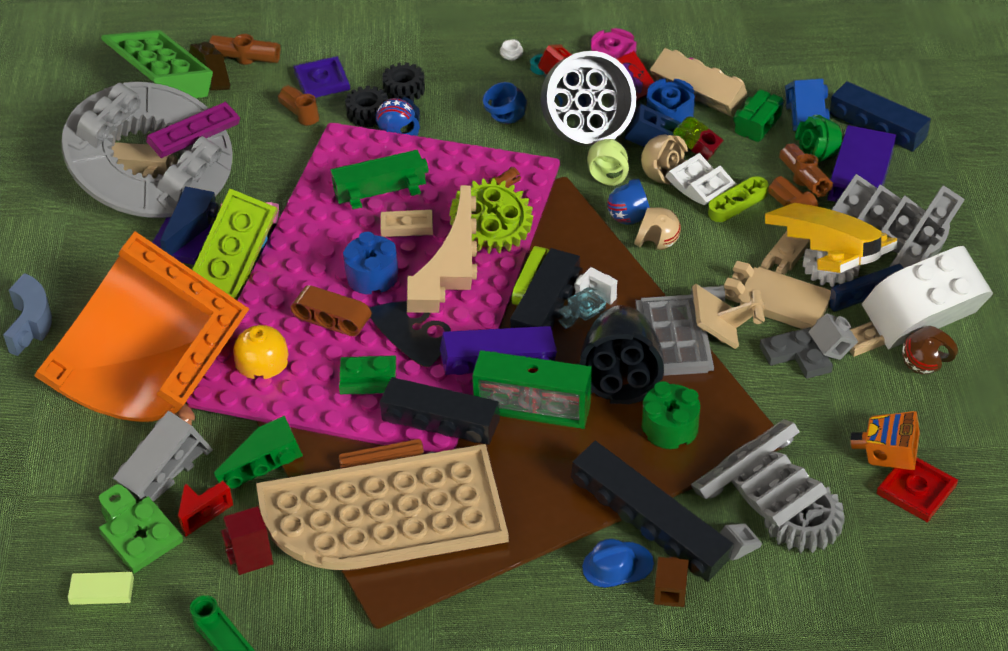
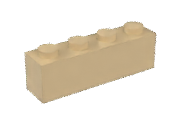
[650,48,748,117]

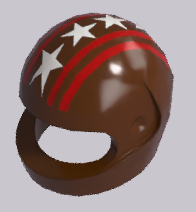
[902,326,958,374]

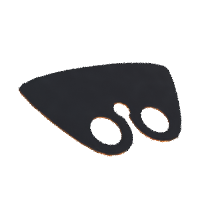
[370,301,451,367]

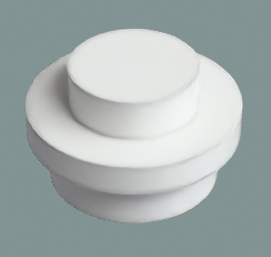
[500,40,523,60]

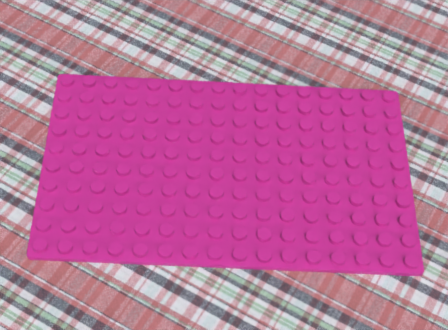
[186,123,560,454]

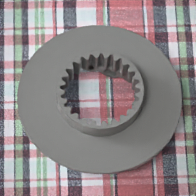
[61,82,233,218]

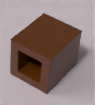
[654,557,688,608]

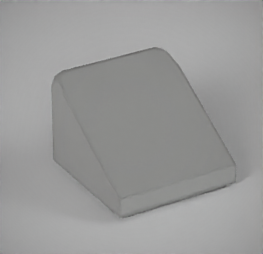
[720,524,762,560]

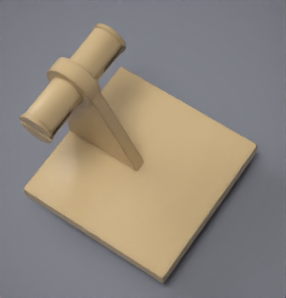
[692,284,765,349]

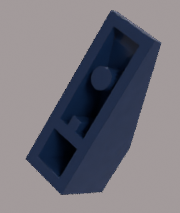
[625,104,701,152]
[160,186,219,256]

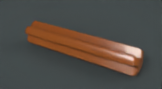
[339,439,424,469]

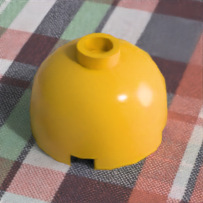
[233,325,289,379]

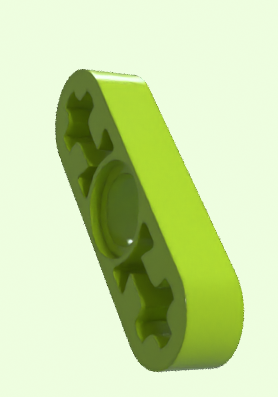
[708,176,769,222]
[512,246,549,305]

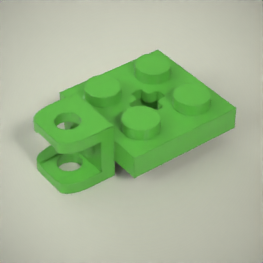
[99,484,183,574]

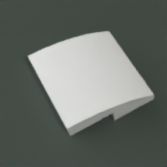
[665,153,736,205]

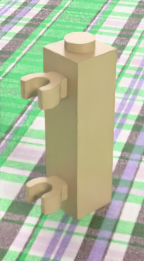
[111,142,177,178]

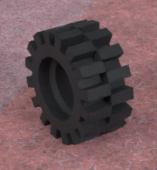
[382,62,425,102]
[345,86,388,128]

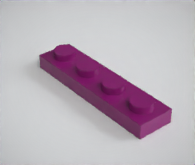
[146,102,240,158]

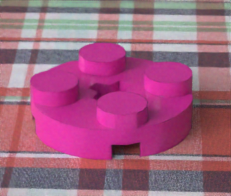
[591,28,637,59]

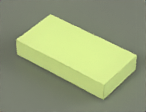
[68,572,134,605]

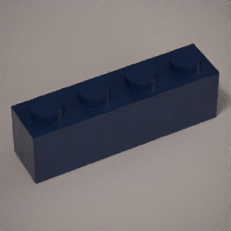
[829,81,931,152]

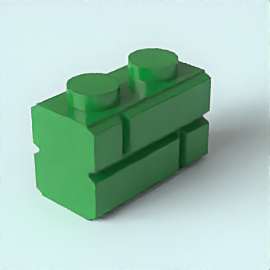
[733,89,784,143]

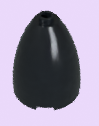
[580,305,664,404]

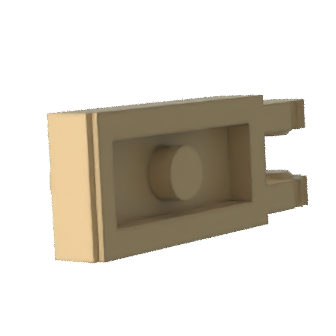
[761,231,810,275]

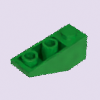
[214,415,303,489]

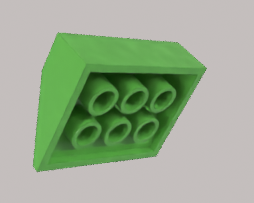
[101,30,213,99]

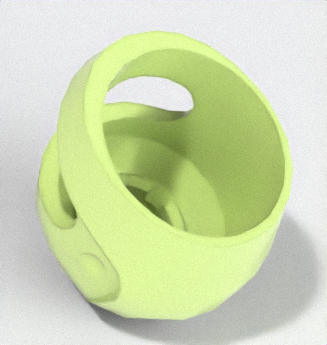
[587,139,629,186]

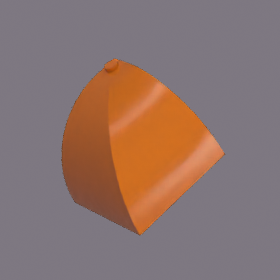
[34,231,249,422]

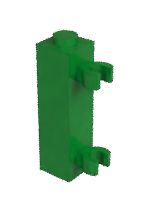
[330,149,429,210]

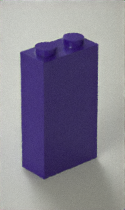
[827,125,896,202]

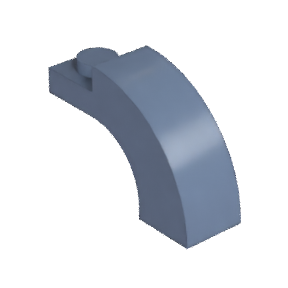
[3,273,52,356]

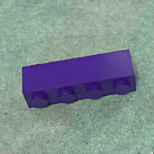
[440,326,557,375]

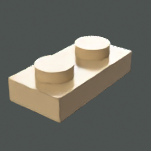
[381,210,433,237]

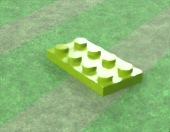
[192,188,278,299]

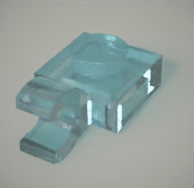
[558,287,606,329]

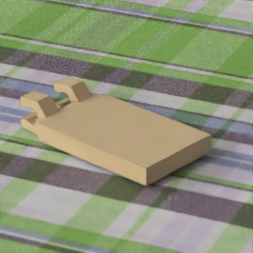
[724,261,831,329]

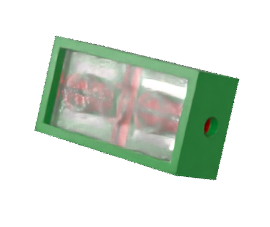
[473,350,591,429]

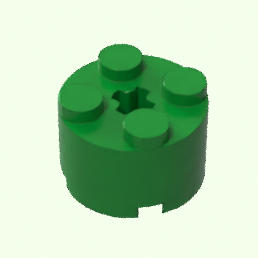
[642,381,700,449]

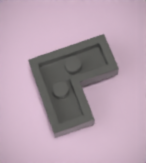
[760,327,833,379]

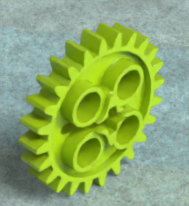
[449,178,533,254]

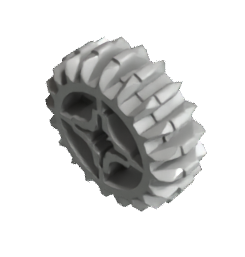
[764,487,845,554]

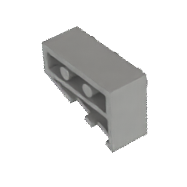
[113,410,213,502]

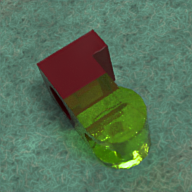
[673,116,724,161]

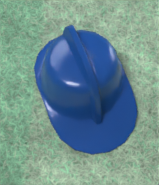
[582,539,654,588]

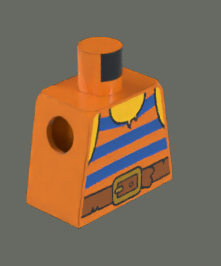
[851,411,920,470]

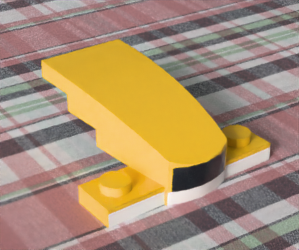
[765,203,897,273]

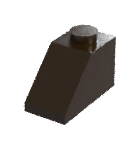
[189,42,230,91]

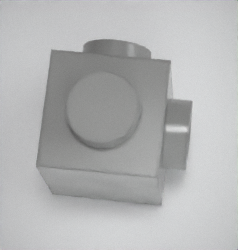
[808,313,858,360]

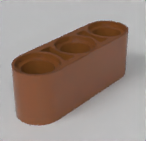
[290,285,372,337]

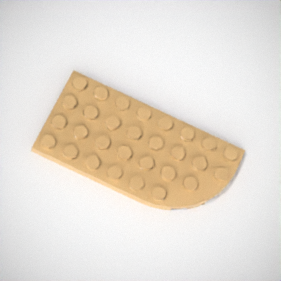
[256,444,509,570]

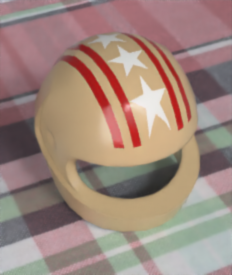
[634,207,681,250]

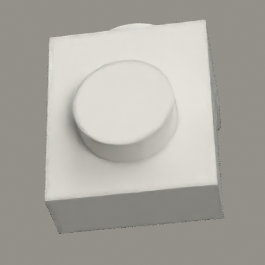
[574,267,617,305]

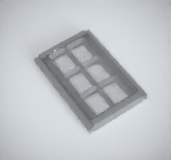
[636,295,714,376]

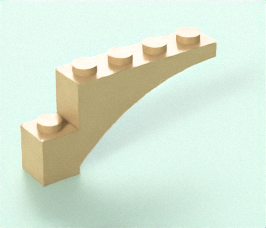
[407,185,477,313]

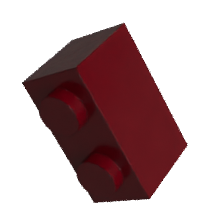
[221,506,273,575]

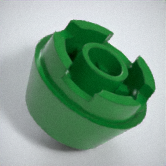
[795,115,842,163]

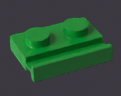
[339,356,397,395]

